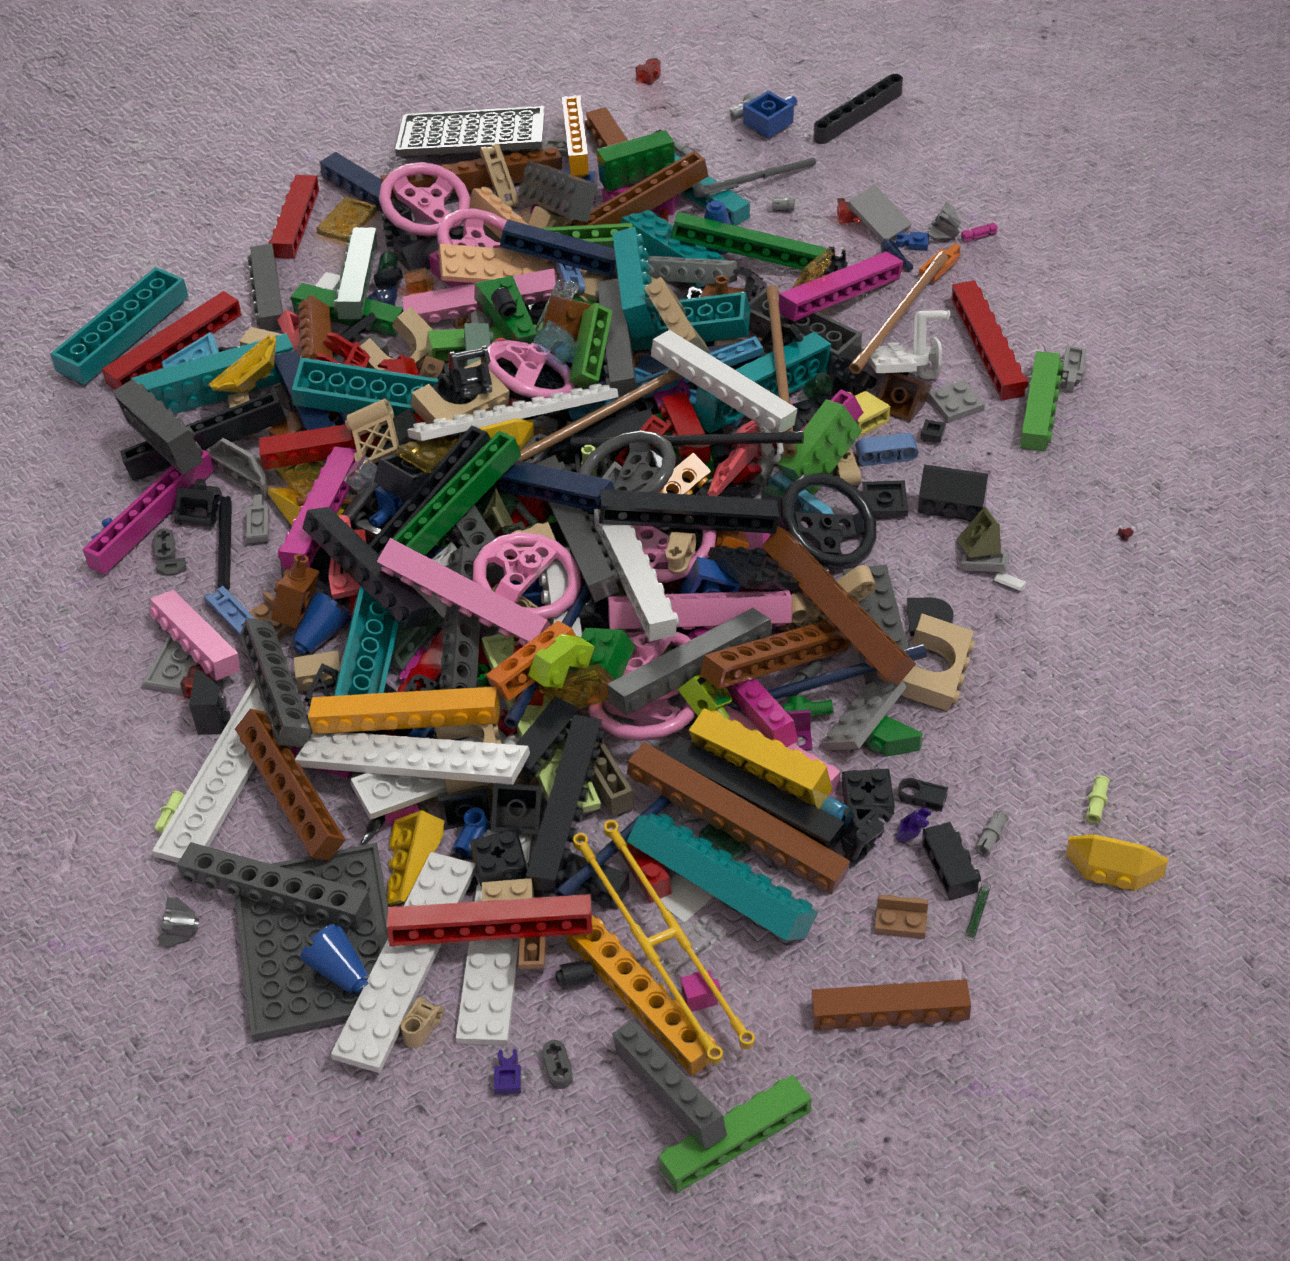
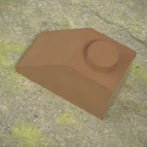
[518,937,547,970]

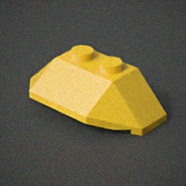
[209,333,276,393]
[452,418,534,451]
[1066,834,1168,890]

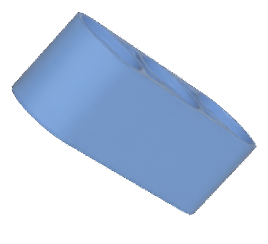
[855,433,919,466]

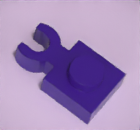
[896,807,932,844]
[494,1049,521,1095]

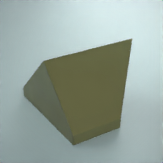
[482,489,515,536]

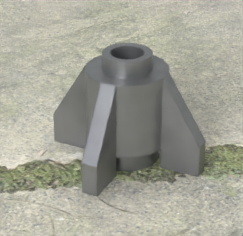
[927,202,962,239]
[159,896,199,947]

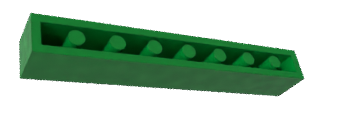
[671,212,826,274]
[393,431,522,556]

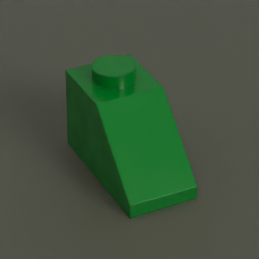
[867,715,923,757]

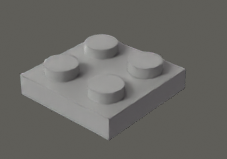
[928,380,985,423]

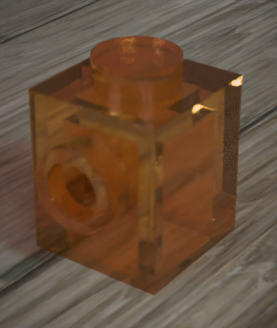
[404,267,434,295]

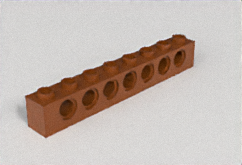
[700,620,850,689]
[235,708,346,861]

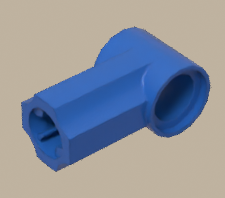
[452,807,491,859]

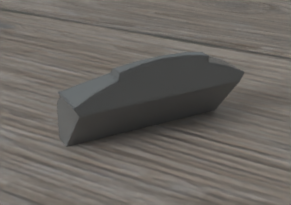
[156,557,187,575]

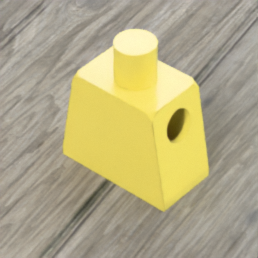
[848,391,890,437]

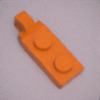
[919,243,961,282]

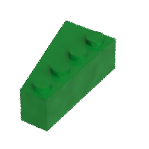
[474,275,537,344]

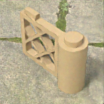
[345,398,401,468]

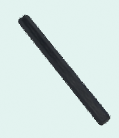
[217,496,232,591]

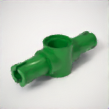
[781,696,834,719]

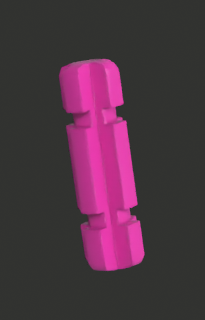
[961,223,997,242]
[398,648,427,684]

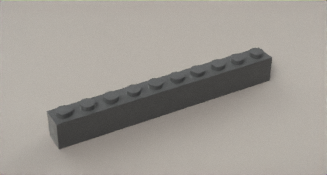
[536,455,620,602]

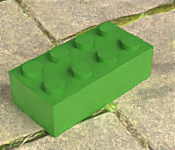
[777,399,862,496]

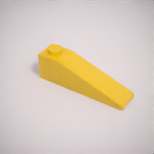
[267,488,344,525]
[387,810,445,906]

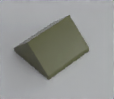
[956,507,1001,558]

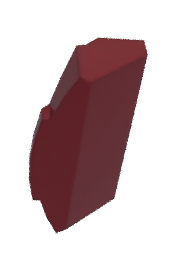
[497,709,518,737]

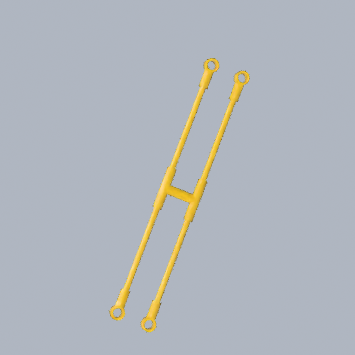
[573,820,755,1065]

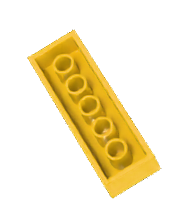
[689,708,832,809]

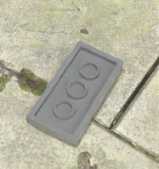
[821,680,907,750]

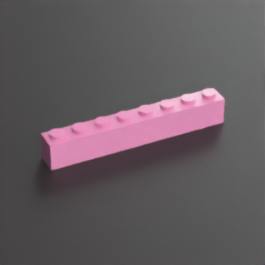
[402,268,560,323]
[377,538,551,646]
[608,590,792,632]

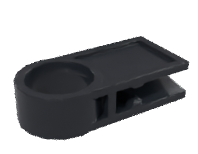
[898,778,948,812]

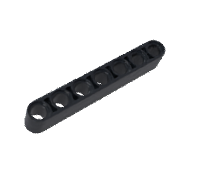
[814,74,903,144]

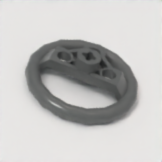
[579,430,676,493]

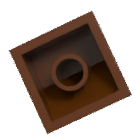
[877,372,932,421]

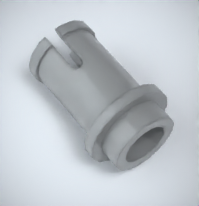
[772,196,795,211]

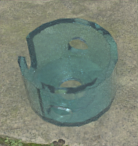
[533,320,580,365]

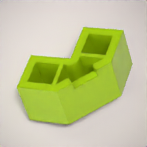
[528,634,595,688]

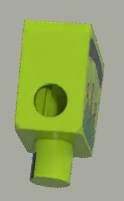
[678,675,732,720]

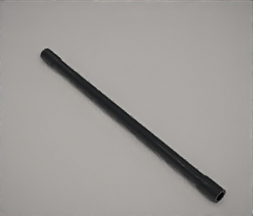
[571,431,804,449]

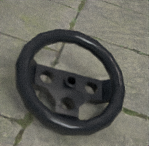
[781,473,877,569]

